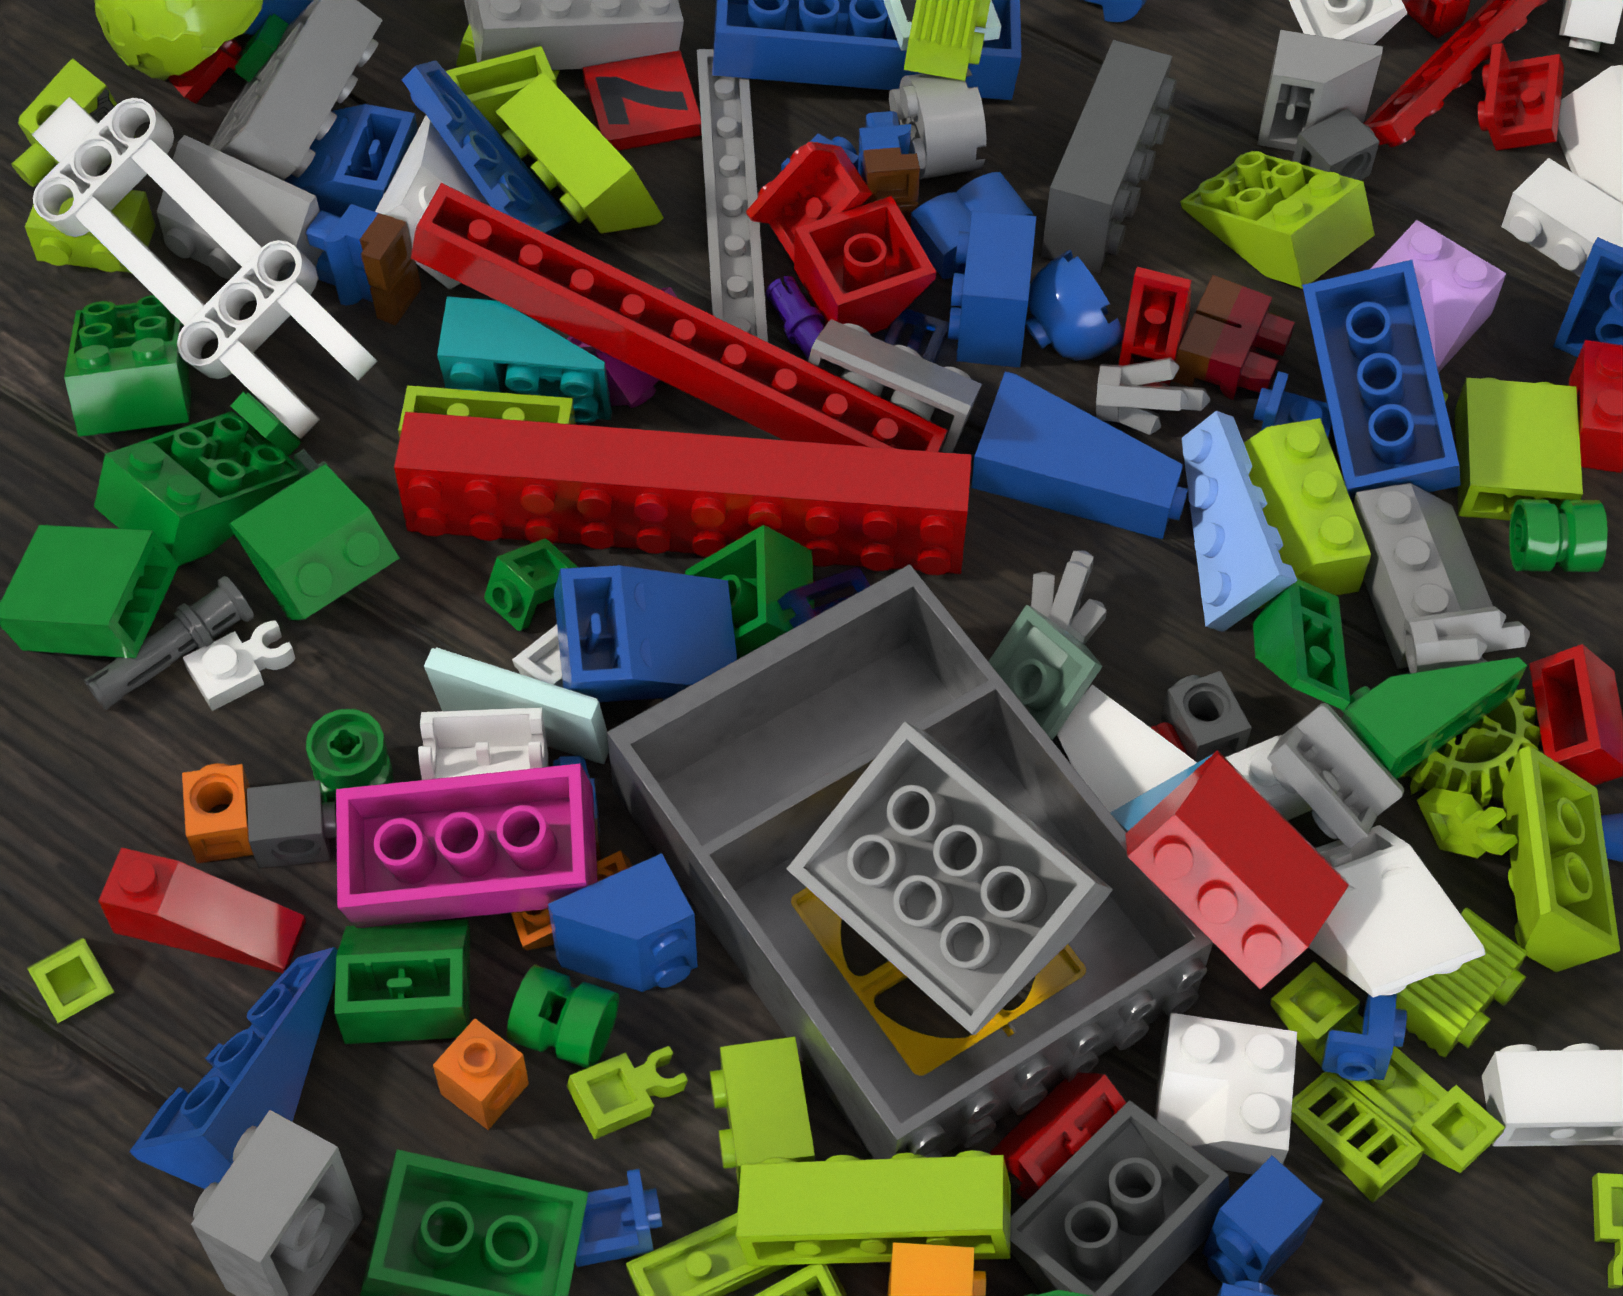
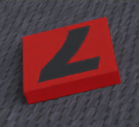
[582,50,702,151]

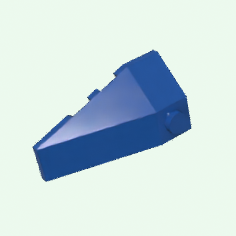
[129,947,338,1189]

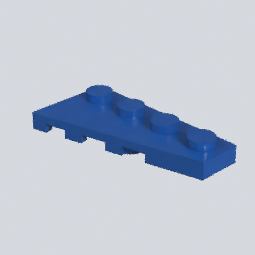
[402,60,573,236]

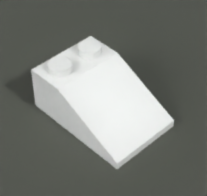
[375,115,491,289]

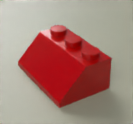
[1125,750,1349,989]

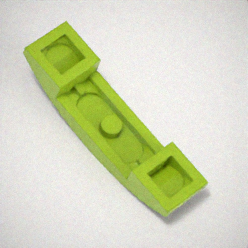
[1270,962,1505,1173]

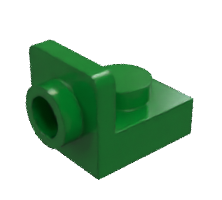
[484,538,579,631]

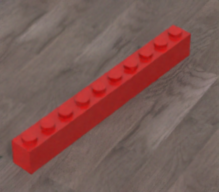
[411,183,948,452]

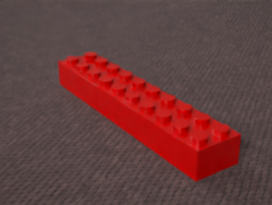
[394,412,971,575]

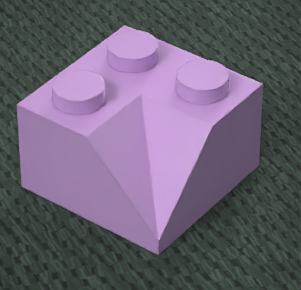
[1371,220,1506,373]

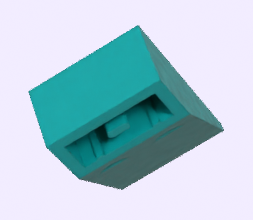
[437,296,612,423]

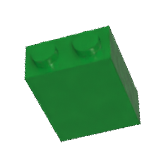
[0,525,179,659]

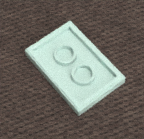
[424,647,609,764]

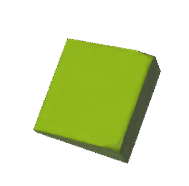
[27,938,114,1023]

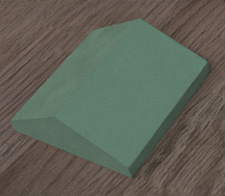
[988,605,1103,740]

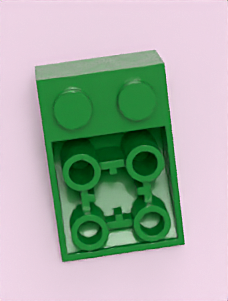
[64,295,191,437]
[94,411,306,566]

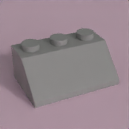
[157,135,324,281]
[808,319,982,453]
[1353,483,1493,669]

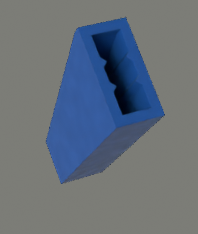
[971,371,1188,540]

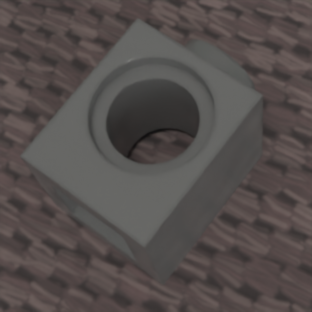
[1292,108,1380,181]
[1161,671,1252,763]
[247,780,337,869]

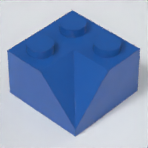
[948,210,1036,368]

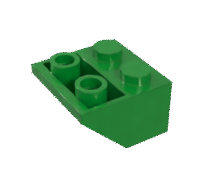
[335,919,470,1044]

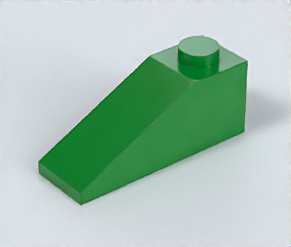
[1253,578,1350,711]
[1341,657,1527,779]

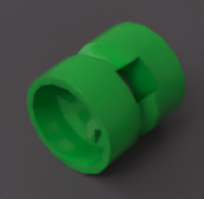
[1509,499,1608,572]
[306,709,394,802]
[507,965,619,1068]

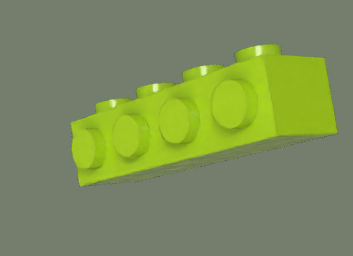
[736,1150,1011,1266]

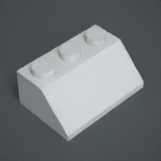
[1557,65,1623,204]

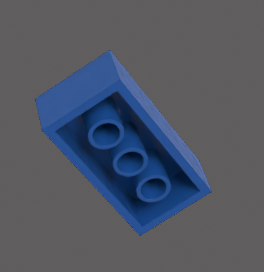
[1302,260,1461,504]

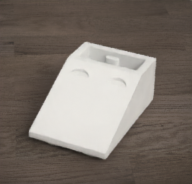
[1309,825,1485,998]

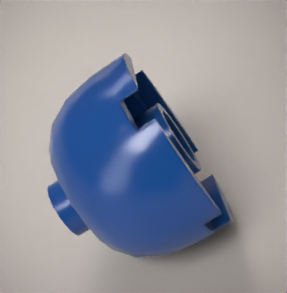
[1025,250,1124,361]

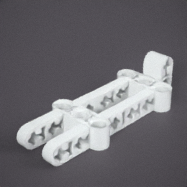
[32,96,377,439]

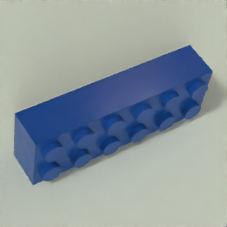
[712,0,1021,100]

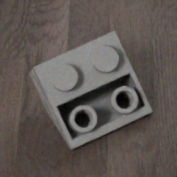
[1257,30,1383,151]

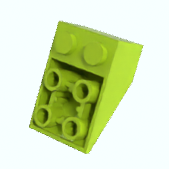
[1180,151,1375,289]

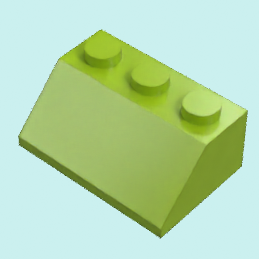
[495,72,664,233]
[1244,418,1371,609]
[1502,746,1620,972]

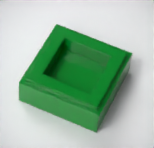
[234,14,288,82]
[230,392,301,457]

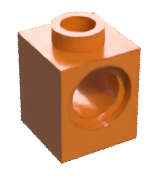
[182,763,253,864]
[433,1018,529,1130]

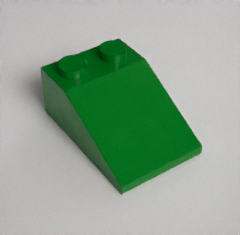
[359,1149,588,1296]

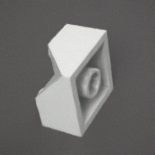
[1154,1013,1297,1174]

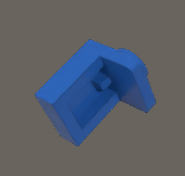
[1322,993,1407,1081]
[575,1169,663,1267]

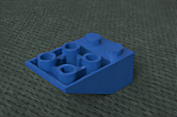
[284,104,418,217]
[554,565,737,702]

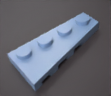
[1182,411,1297,632]

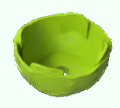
[94,0,263,80]

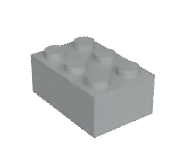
[191,1110,364,1296]

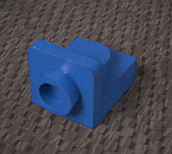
[1253,371,1332,437]

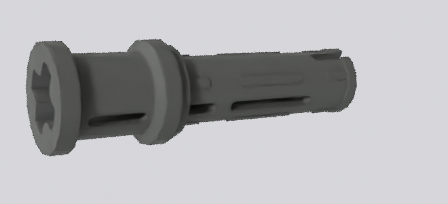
[84,576,254,710]

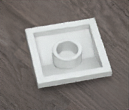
[1289,0,1407,45]

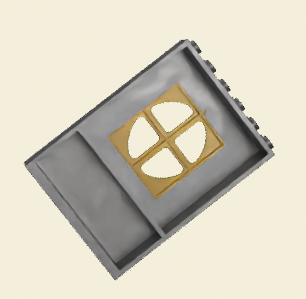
[607,564,1213,1159]

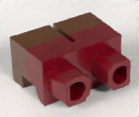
[1172,275,1295,400]

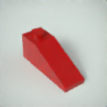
[1119,267,1192,386]
[98,847,306,974]

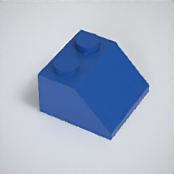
[548,853,698,992]

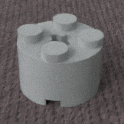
[889,69,986,180]

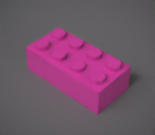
[336,764,598,928]

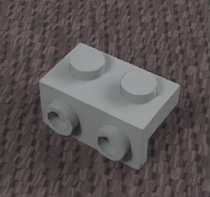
[1267,703,1404,850]

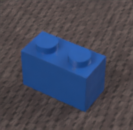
[1202,1156,1323,1285]

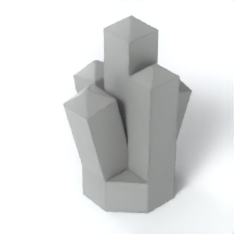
[1096,357,1210,435]
[1031,551,1106,644]
[1403,606,1530,674]

